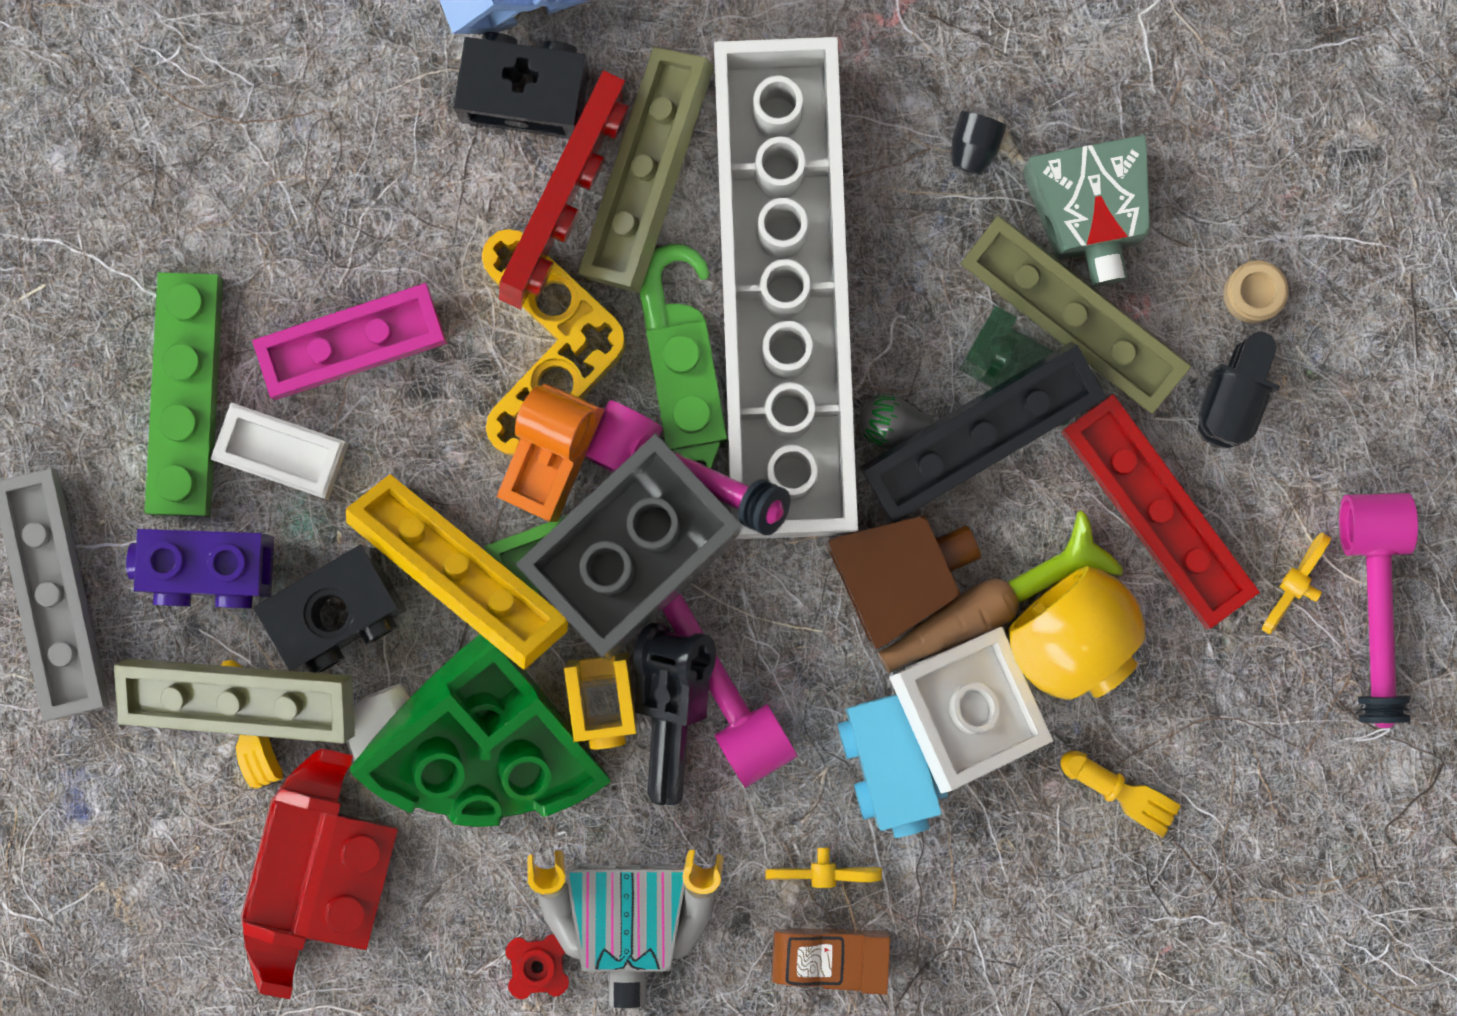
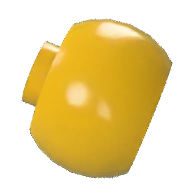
[1009,566,1146,700]

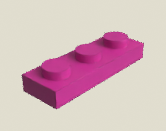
[252,283,448,401]

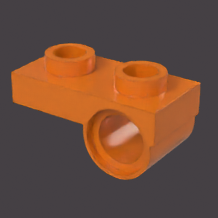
[496,383,605,522]

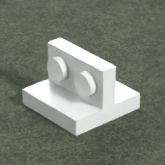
[889,627,1053,793]

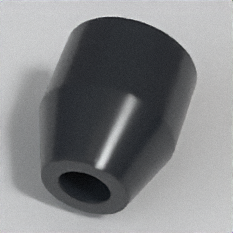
[951,111,1007,175]

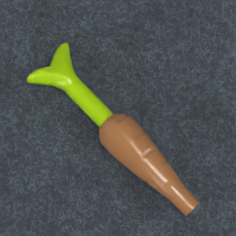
[878,511,1123,674]

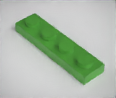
[144,272,223,517]

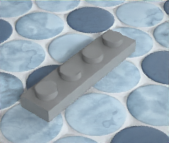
[0,468,110,721]

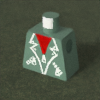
[1023,135,1150,287]

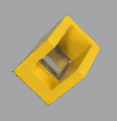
[564,652,638,749]

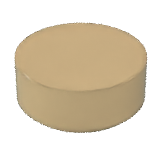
[1223,260,1289,324]

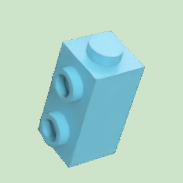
[837,694,948,838]

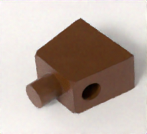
[826,516,982,650]

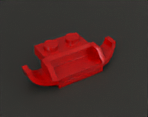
[241,749,398,1000]

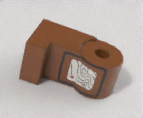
[771,928,890,995]

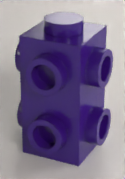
[126,529,274,609]

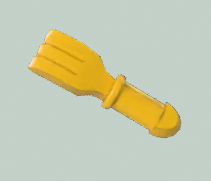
[220,660,284,789]
[1060,750,1181,838]

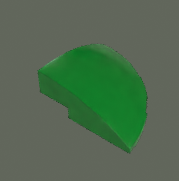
[350,634,612,827]

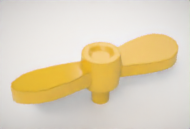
[1262,532,1332,635]
[765,847,883,888]

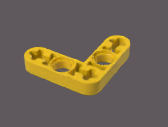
[482,229,626,456]

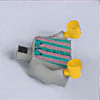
[527,849,724,1008]

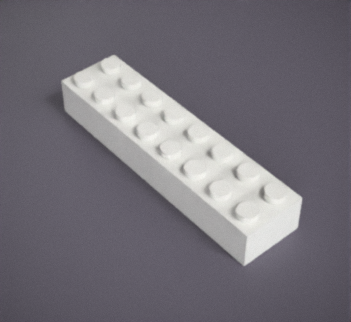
[714,37,858,539]

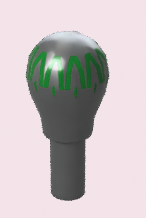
[859,394,934,448]

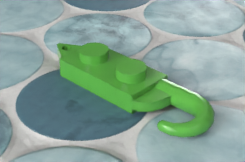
[640,244,727,469]

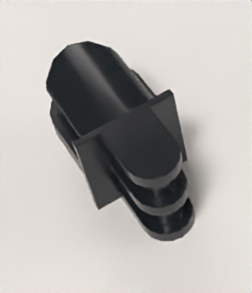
[1198,332,1280,449]

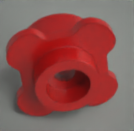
[505,934,569,1000]

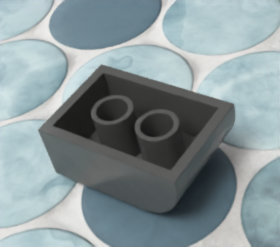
[516,433,743,660]

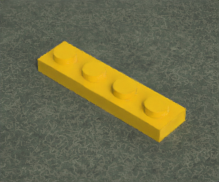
[346,474,568,670]

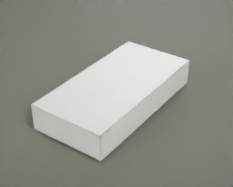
[211,402,349,500]

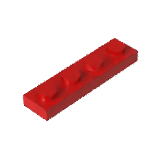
[499,70,629,310]
[1061,394,1260,629]

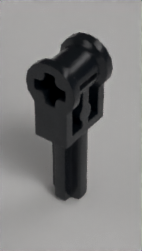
[633,623,716,805]

